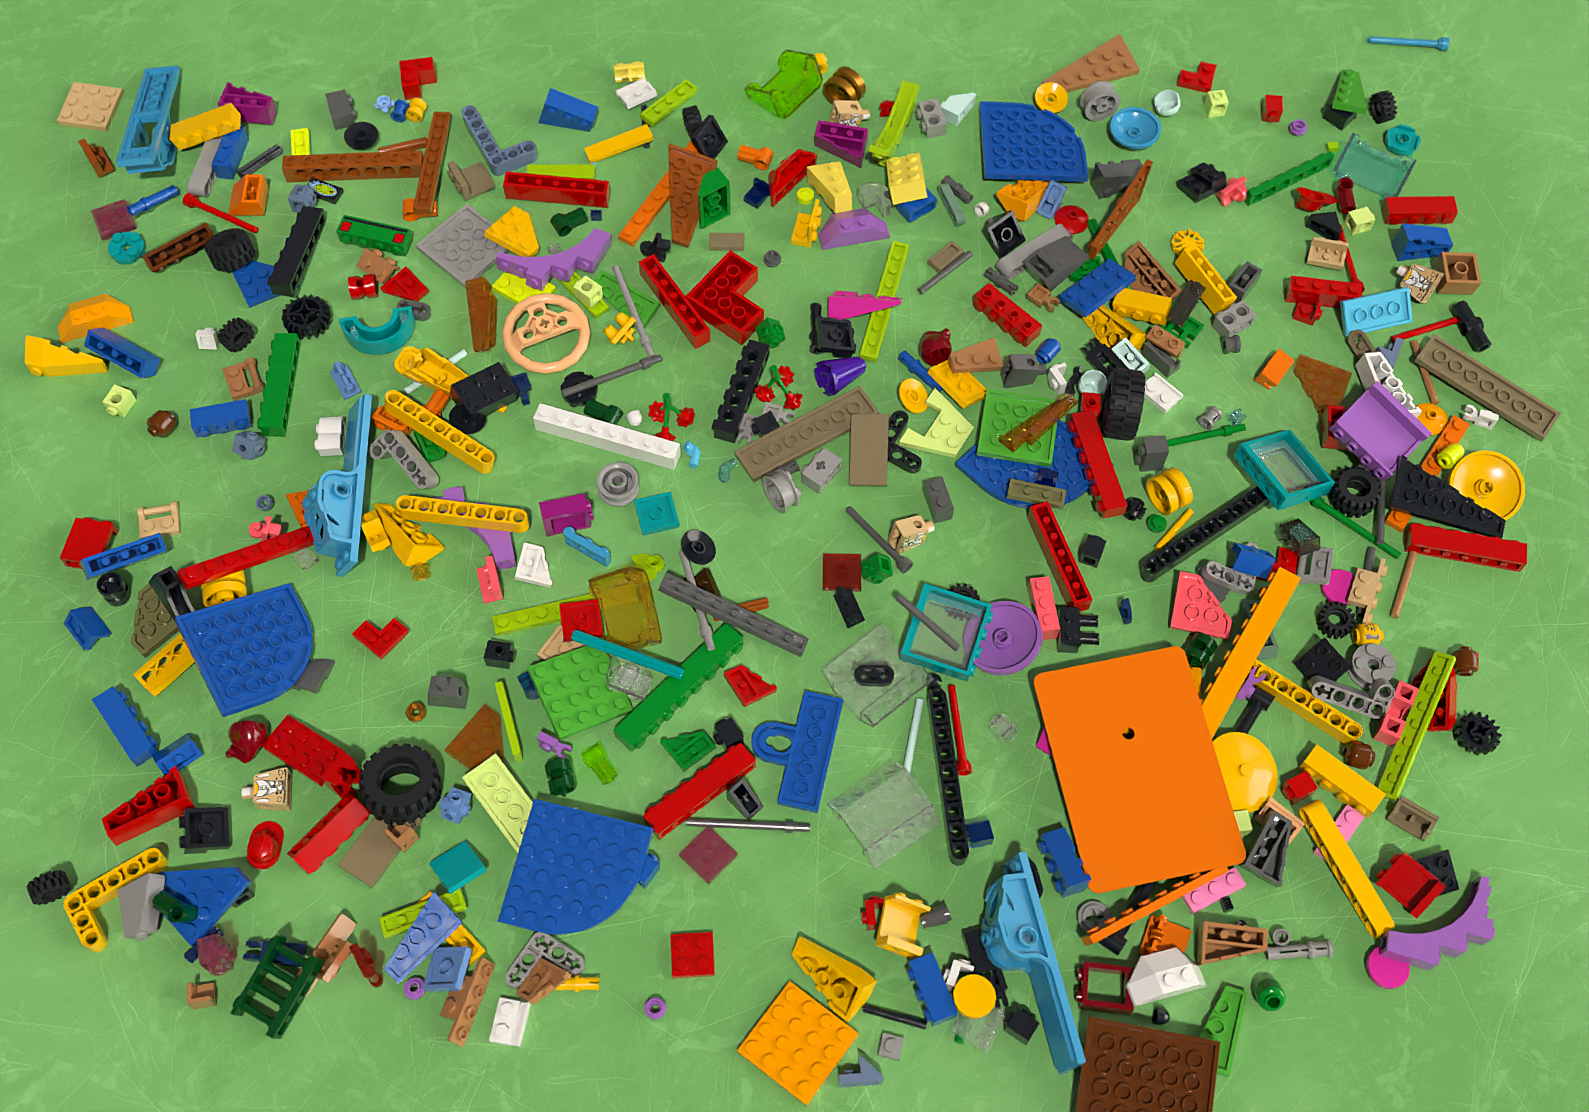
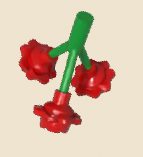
[754,365,803,410]
[648,393,695,441]

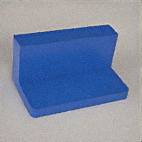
[1232,542,1276,579]
[64,607,111,651]
[152,733,203,776]

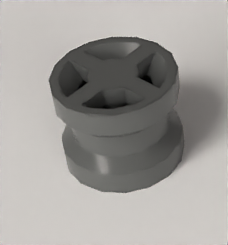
[1221,335,1241,354]

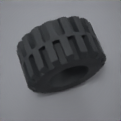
[204,228,256,272]
[1328,466,1382,518]

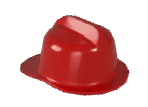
[1296,187,1337,212]
[247,821,284,870]

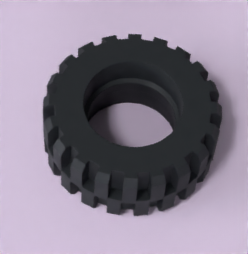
[1100,367,1146,441]
[358,743,442,826]

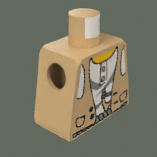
[828,100,870,127]
[1396,263,1444,303]
[887,515,934,554]
[242,767,292,811]

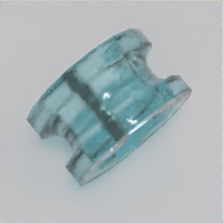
[1227,409,1246,426]

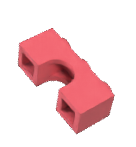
[1027,576,1060,640]
[1373,680,1419,747]

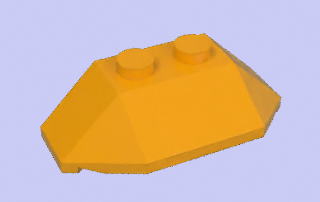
[58,293,134,343]

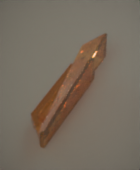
[465,277,498,352]
[998,393,1078,453]

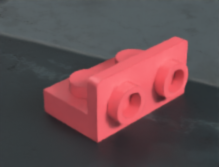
[476,556,503,604]

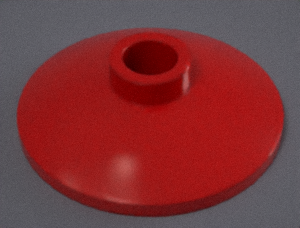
[1054,205,1089,234]

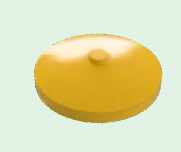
[1447,450,1525,520]
[1212,732,1278,813]

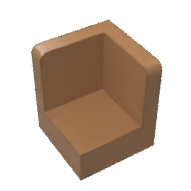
[383,824,419,853]
[187,982,217,1010]

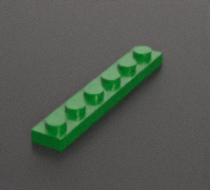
[1244,151,1335,206]

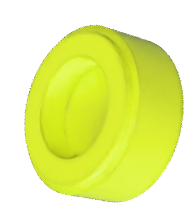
[797,187,814,205]

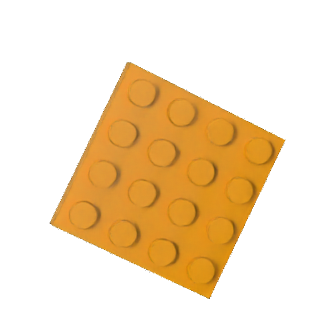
[737,981,859,1106]

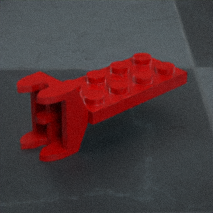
[261,715,361,799]

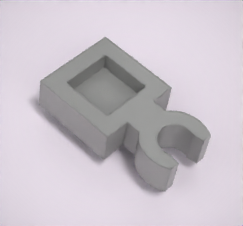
[762,402,795,425]
[738,413,758,444]

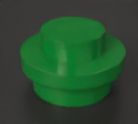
[1147,515,1167,533]

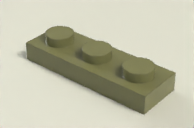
[1007,479,1066,510]

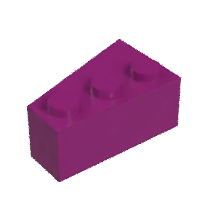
[218,82,277,124]
[815,120,868,169]

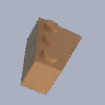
[1196,921,1268,966]

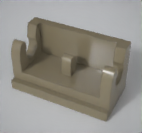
[1386,796,1439,842]

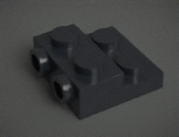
[1177,162,1227,202]
[815,317,856,358]
[179,807,229,854]

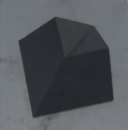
[985,210,1026,259]

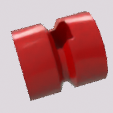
[348,274,378,300]

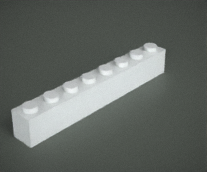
[533,403,681,470]

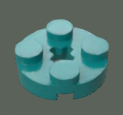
[1385,124,1421,157]
[108,232,146,265]

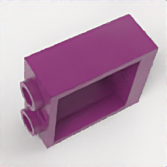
[539,493,594,537]

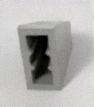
[118,873,165,941]

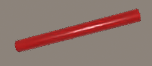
[1391,317,1458,343]

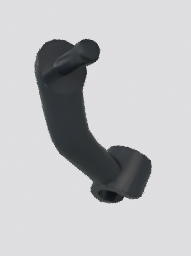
[1066,365,1086,404]

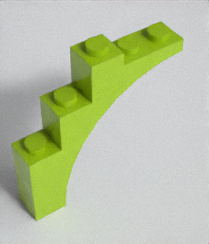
[868,80,921,166]

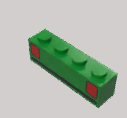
[336,215,413,256]

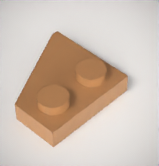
[515,958,572,1005]

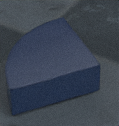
[1118,598,1132,625]

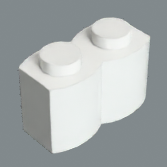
[315,417,346,456]

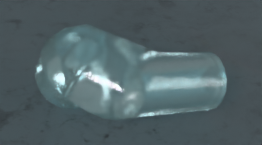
[718,458,738,483]

